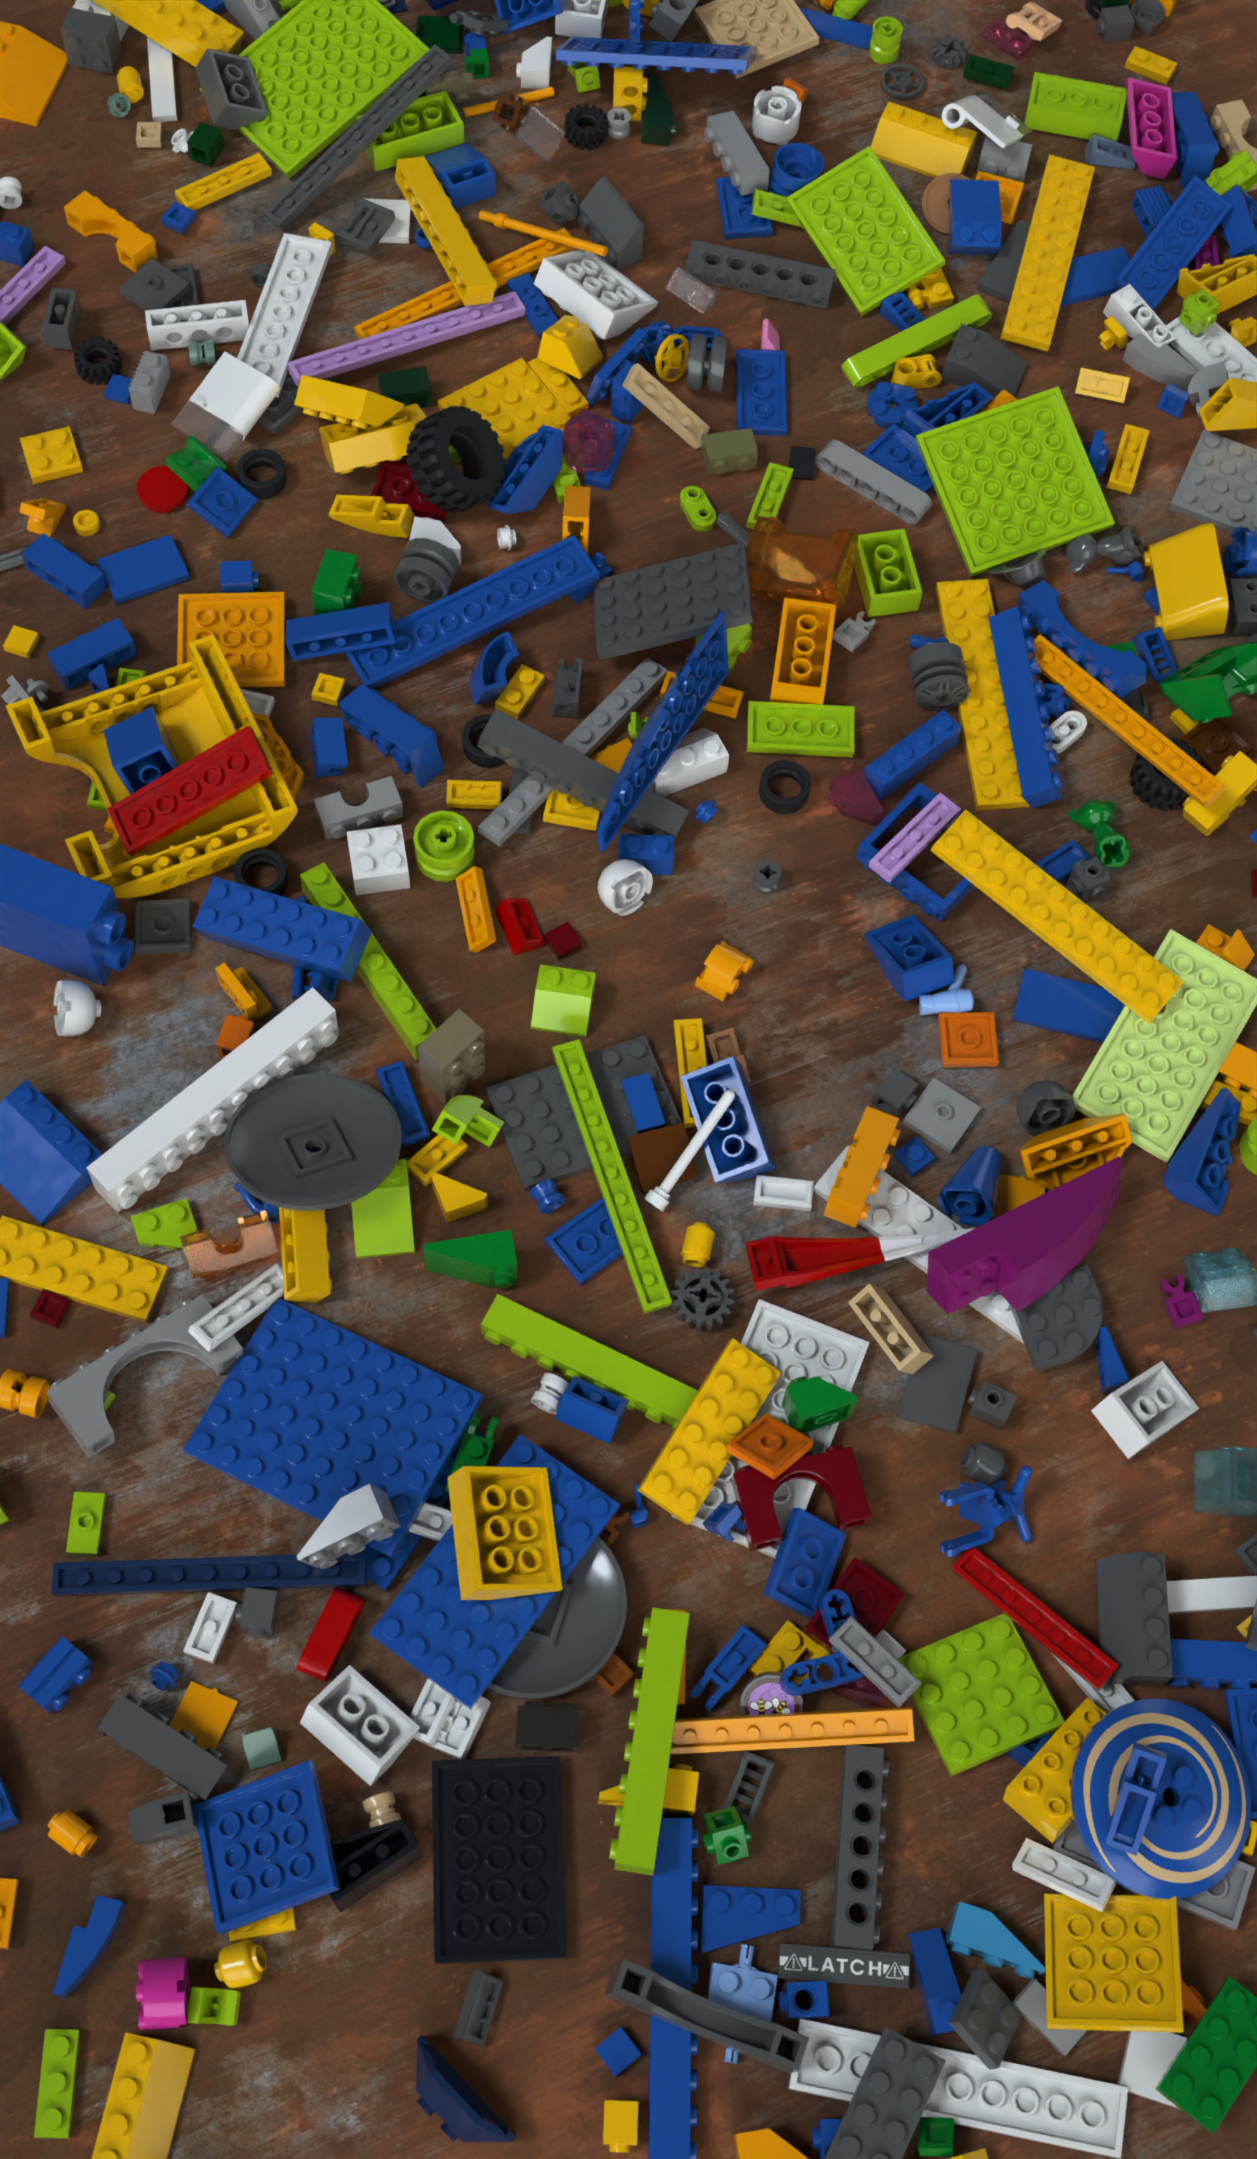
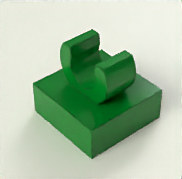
[918,2117,955,2157]

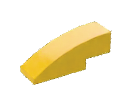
[328,495,415,538]

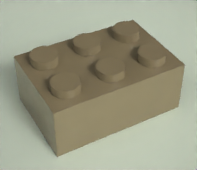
[418,1009,485,1104]

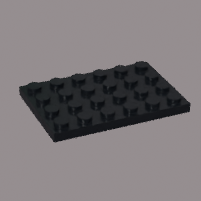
[432,1756,566,1965]

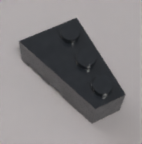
[329,1819,424,1912]

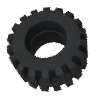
[1129,736,1203,811]

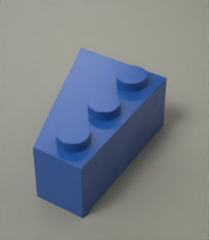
[902,382,993,438]

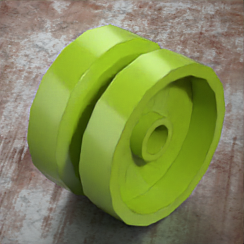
[413,810,475,882]

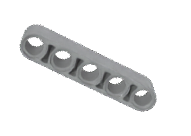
[815,440,932,525]

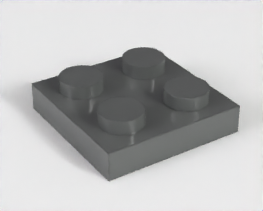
[949,1969,1022,2069]

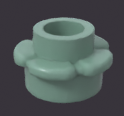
[107,93,131,118]

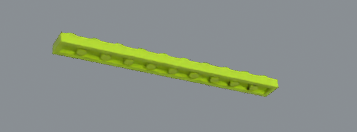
[552,1039,672,1314]

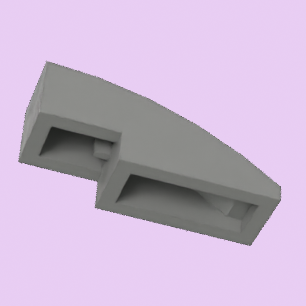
[1122,334,1199,391]

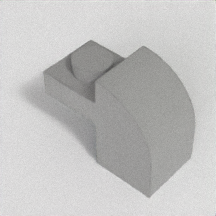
[1188,361,1229,417]

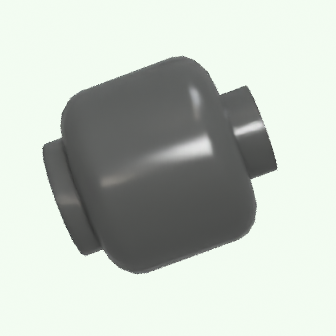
[960,1442,1008,1486]

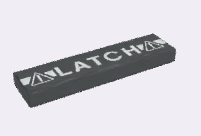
[777,1943,910,1990]

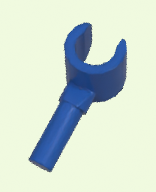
[1106,562,1144,582]
[629,1484,648,1528]

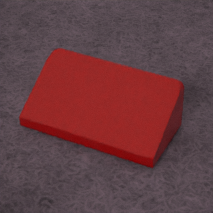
[495,898,546,955]

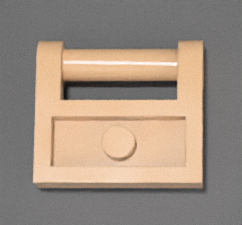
[1006,2,1062,41]

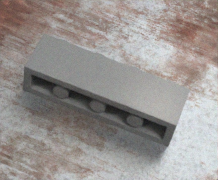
[704,111,769,196]

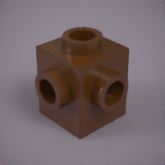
[493,94,530,132]

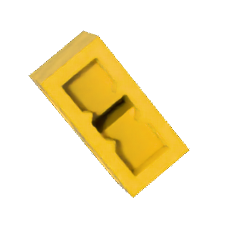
[613,67,647,121]

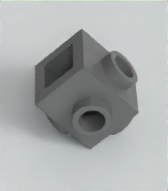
[539,181,581,226]
[1067,856,1111,903]

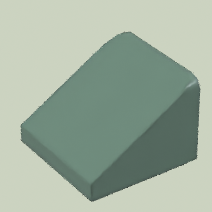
[241,1727,282,1771]

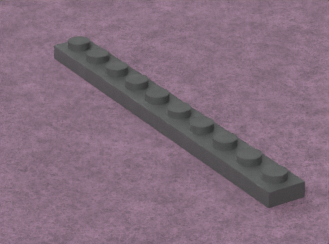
[264,45,453,231]

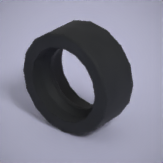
[237,448,287,500]
[462,714,506,768]
[759,760,811,814]
[234,848,288,896]

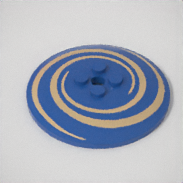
[1071,1699,1251,1899]

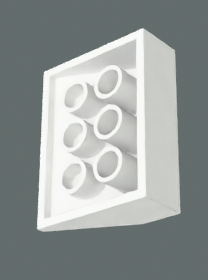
[534,250,658,340]

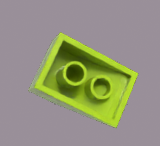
[351,1159,415,1259]

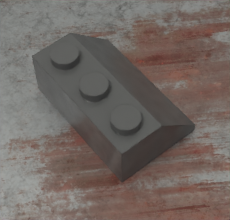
[195,48,268,130]
[578,176,644,270]

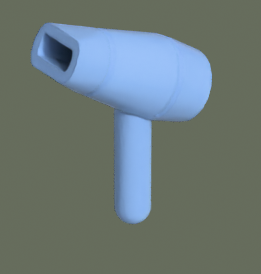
[919,964,974,1016]

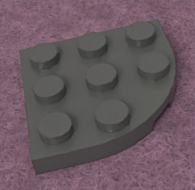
[1009,1265,1103,1372]

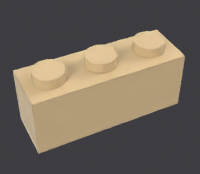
[848,1283,935,1375]

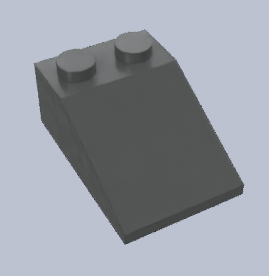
[942,324,1027,397]

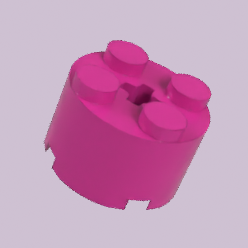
[136,1957,189,2031]

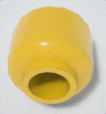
[214,1939,267,1990]

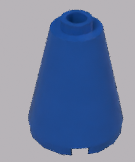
[1224,526,1257,579]
[938,1146,1002,1226]

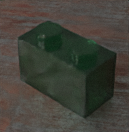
[377,366,433,408]

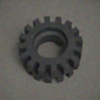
[565,104,608,150]
[73,336,122,385]

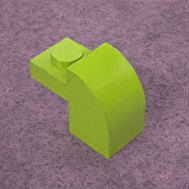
[432,1095,504,1147]

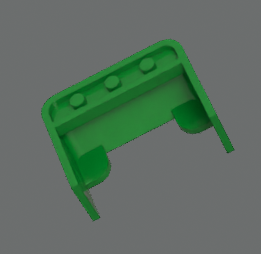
[1159,642,1257,724]

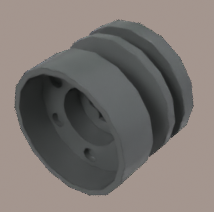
[908,642,970,711]

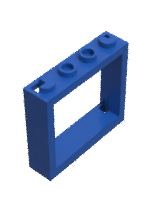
[856,782,975,922]

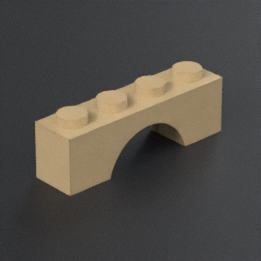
[1210,99,1257,192]

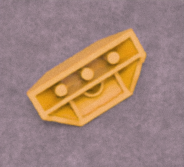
[1019,1113,1132,1190]

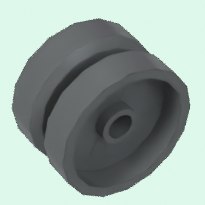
[686,333,728,394]
[393,538,459,604]

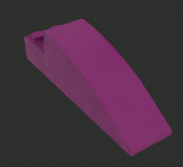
[927,1157,1123,1314]

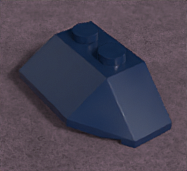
[416,2035,516,2143]

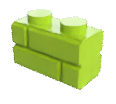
[1205,149,1257,196]

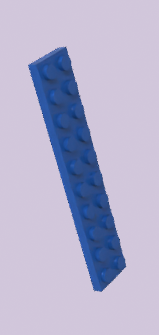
[343,535,600,690]

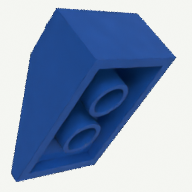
[948,179,1002,255]
[864,914,955,1002]

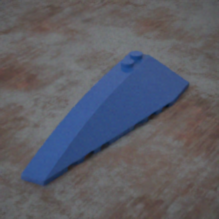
[597,612,729,852]

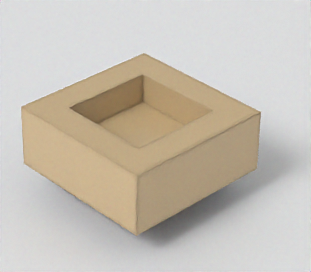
[136,122,163,148]

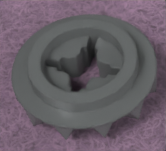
[930,36,968,67]

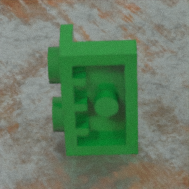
[165,436,227,492]

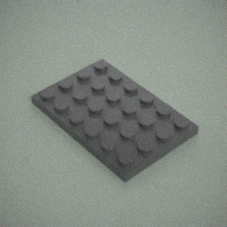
[594,542,753,660]
[485,1035,682,1192]

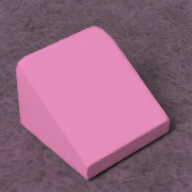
[761,319,780,351]

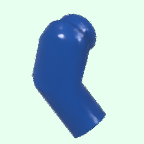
[909,634,949,649]

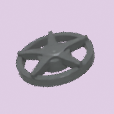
[880,64,924,101]

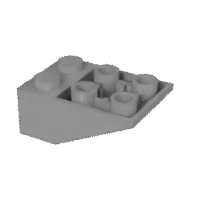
[296,1484,401,1569]

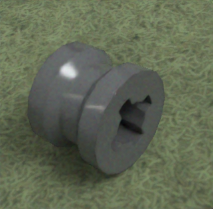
[752,860,781,894]

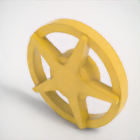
[654,334,691,382]

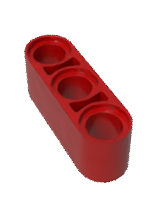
[296,1587,365,1683]

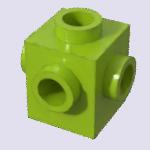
[1178,289,1220,336]

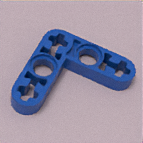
[779,1590,864,1696]

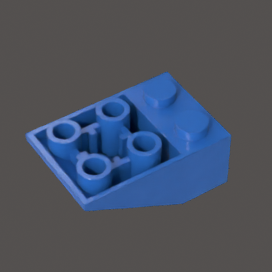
[424,143,496,209]

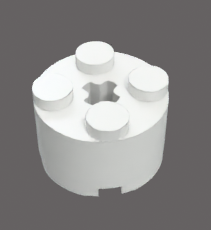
[752,86,802,146]

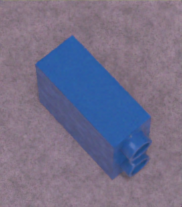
[0,844,134,986]

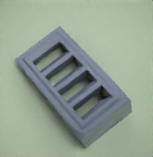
[1084,134,1136,169]

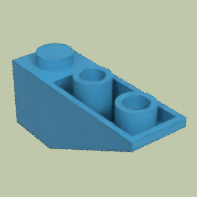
[945,1901,1045,1979]

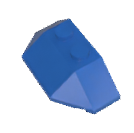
[488,425,563,514]

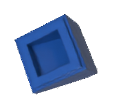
[88,664,110,693]

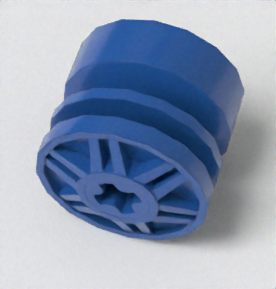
[768,143,824,197]

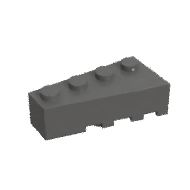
[94,1693,227,1800]

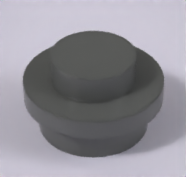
[249,264,270,287]

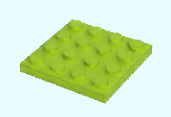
[897,1613,1065,1776]

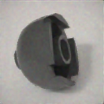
[1017,1080,1076,1136]

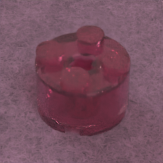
[563,410,614,474]

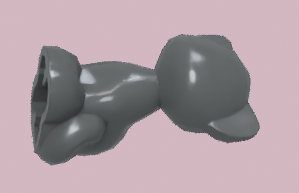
[1066,524,1143,573]

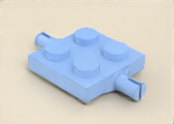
[706,1944,778,2064]

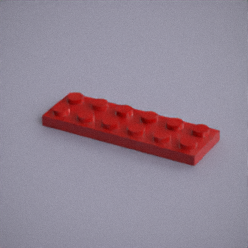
[107,726,273,857]

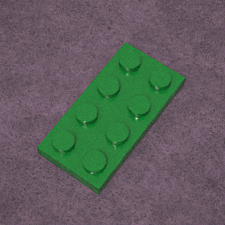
[1155,1977,1257,2134]

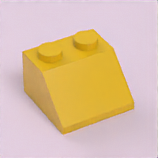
[537,315,603,379]

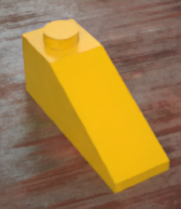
[598,1764,699,1816]

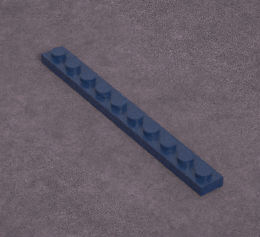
[51,1552,366,1596]

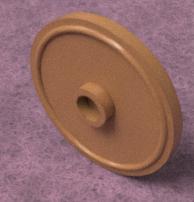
[921,173,971,235]

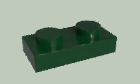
[963,54,1015,90]

